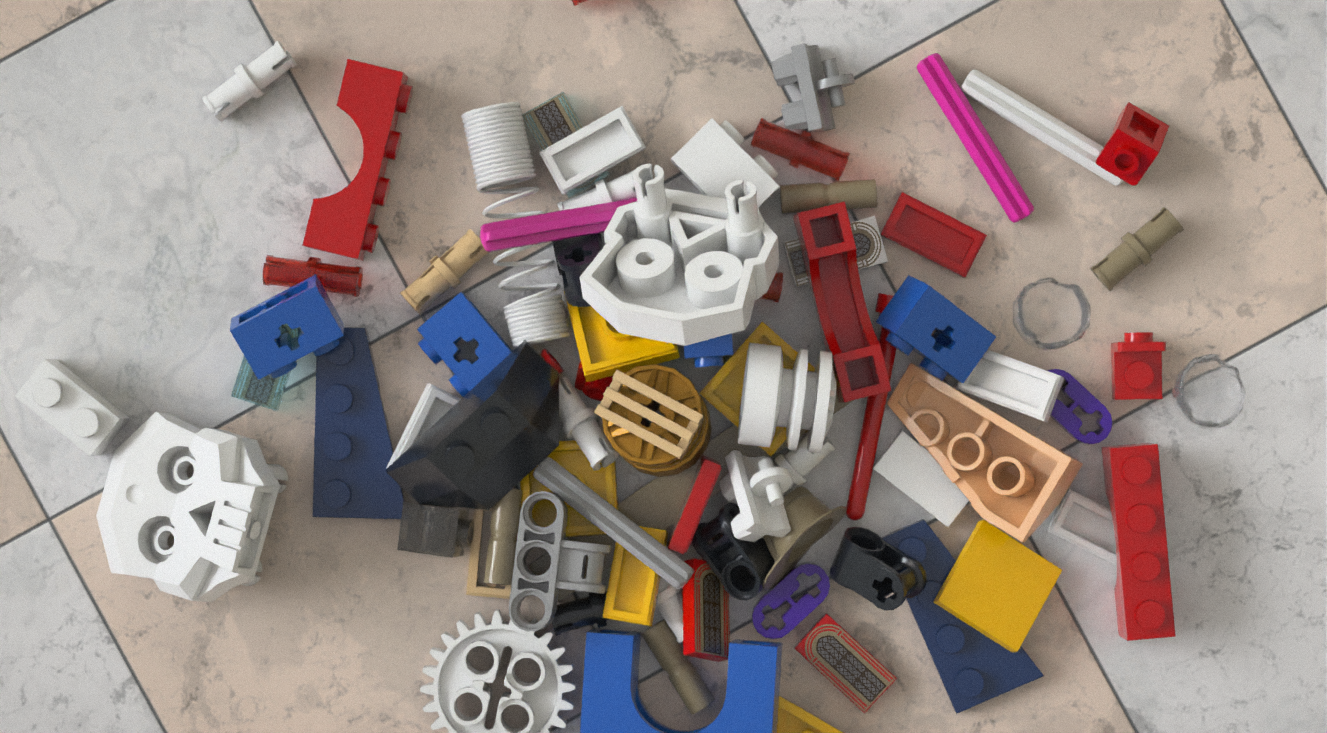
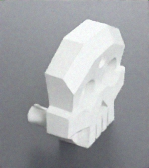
[580,164,779,346]
[96,411,288,602]

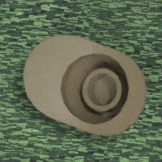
[763,486,847,590]

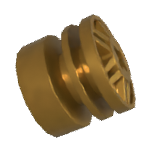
[602,364,712,477]

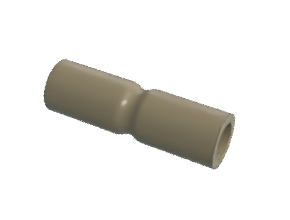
[780,179,877,214]
[484,489,523,585]
[641,619,715,715]

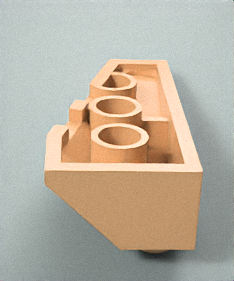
[887,363,1083,543]

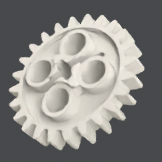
[420,609,576,733]

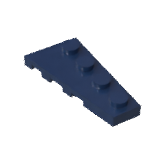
[313,327,410,519]
[881,519,1044,714]

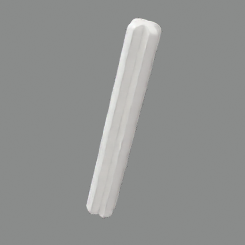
[961,69,1124,186]

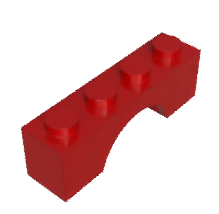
[302,59,413,261]
[793,201,892,403]
[1101,443,1176,641]

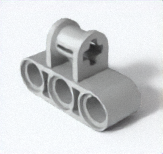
[509,491,611,632]

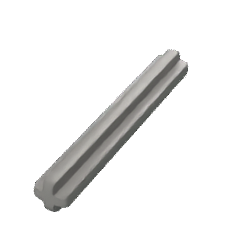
[533,457,694,589]

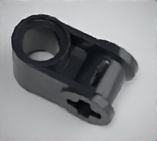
[552,233,603,307]
[692,503,775,601]
[829,527,927,611]

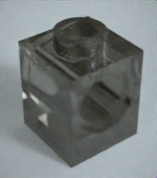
[397,501,474,558]

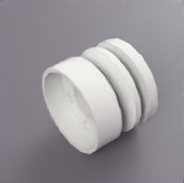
[738,342,836,453]

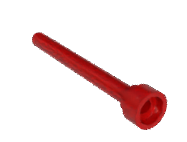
[846,293,896,521]

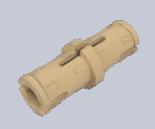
[400,229,489,316]

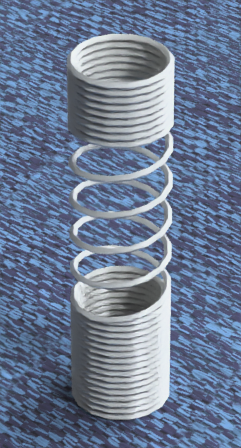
[461,102,571,348]

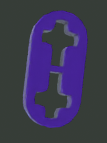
[1046,369,1113,444]
[752,562,830,639]

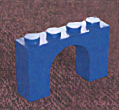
[580,628,783,733]

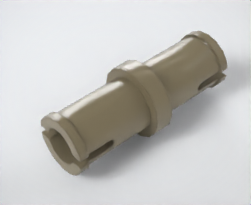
[1090,207,1184,291]

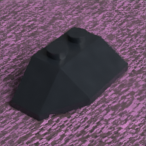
[386,340,559,510]

